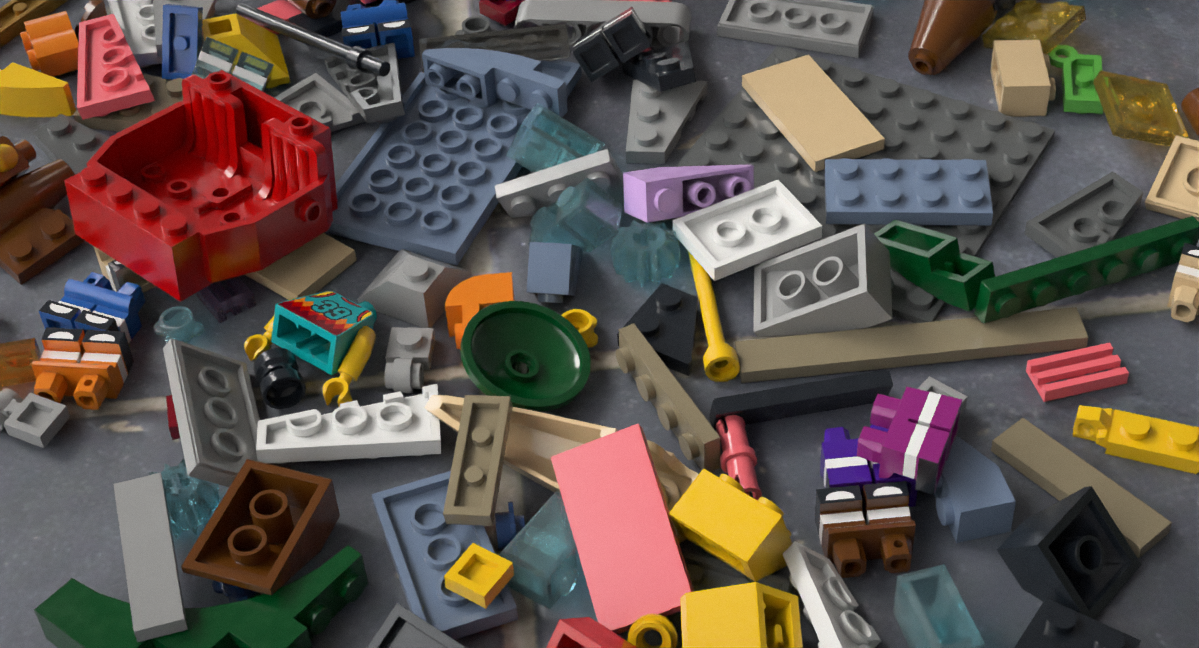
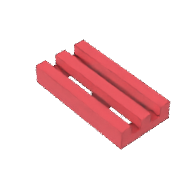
[1026,342,1129,402]

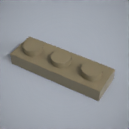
[443,395,513,526]

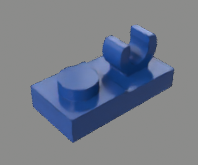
[162,4,203,80]

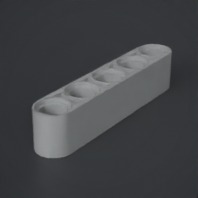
[513,0,692,50]

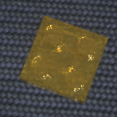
[982,0,1086,54]
[1093,70,1189,147]

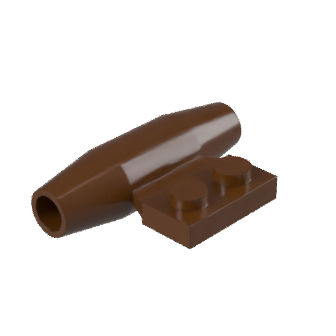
[0,159,85,285]

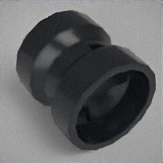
[253,348,306,409]

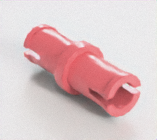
[716,415,762,501]

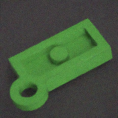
[1048,45,1105,114]

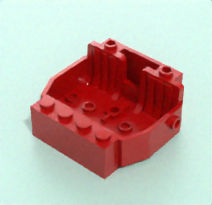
[64,70,338,302]

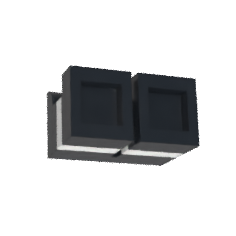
[571,7,652,82]

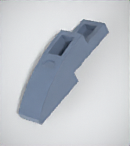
[422,48,568,120]

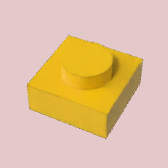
[444,543,514,609]

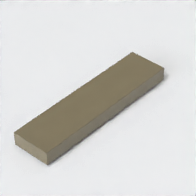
[991,418,1172,558]

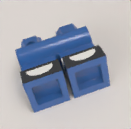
[341,0,415,59]
[39,272,145,344]

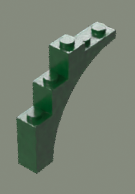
[34,545,368,648]

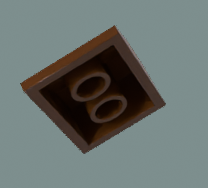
[181,459,340,595]

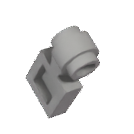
[385,327,435,393]
[0,388,70,448]

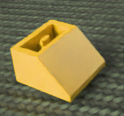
[669,468,793,582]
[680,582,803,648]

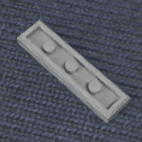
[113,473,188,642]

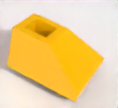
[202,13,291,88]

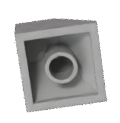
[357,249,472,328]

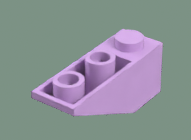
[623,164,754,223]

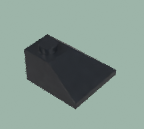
[997,486,1142,619]

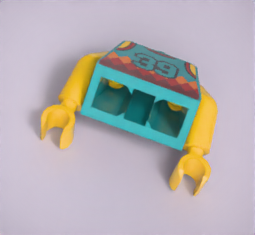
[244,291,377,407]

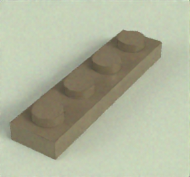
[616,323,720,472]

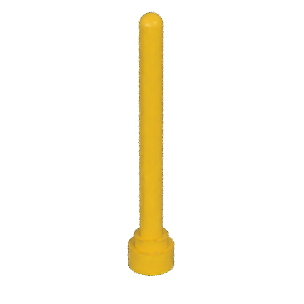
[688,251,740,382]

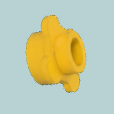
[561,309,598,348]

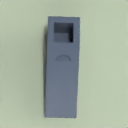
[934,436,1016,543]

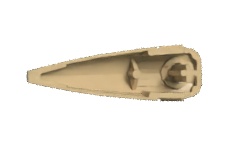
[424,395,699,543]

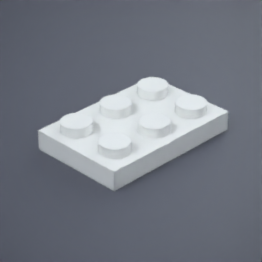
[672,180,822,281]

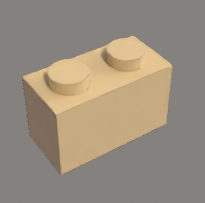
[990,40,1056,117]

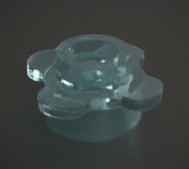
[154,306,204,344]

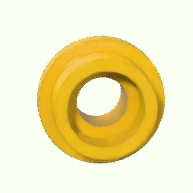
[627,614,678,648]

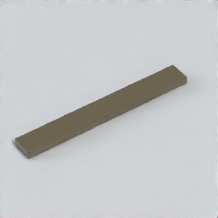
[735,307,1089,383]

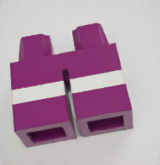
[857,387,963,495]

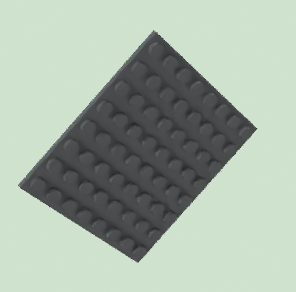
[633,45,1055,323]

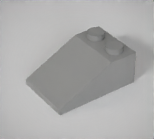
[753,223,893,337]

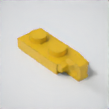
[1073,405,1199,474]

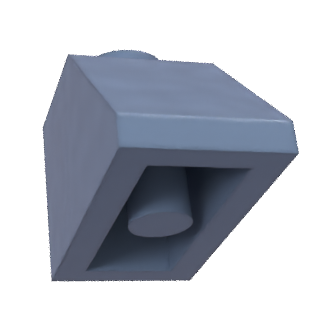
[527,242,583,303]

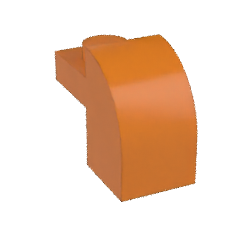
[445,272,515,349]

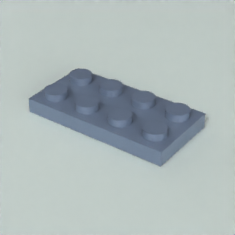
[824,158,993,225]
[371,471,518,640]

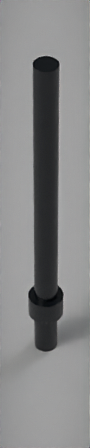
[236,3,391,77]

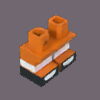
[31,327,134,410]

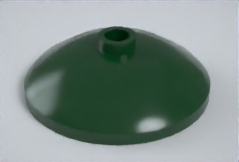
[460,301,591,412]

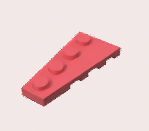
[77,14,155,120]

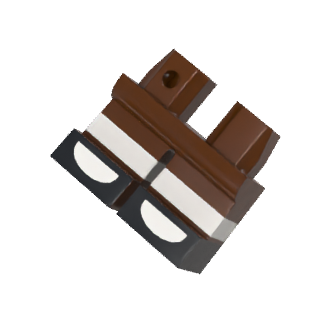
[815,481,916,578]

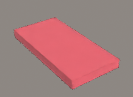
[551,423,694,634]

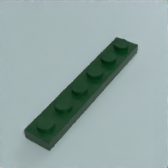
[974,216,1199,324]

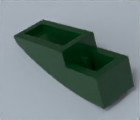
[874,220,995,312]

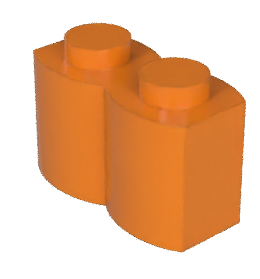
[20,11,79,77]

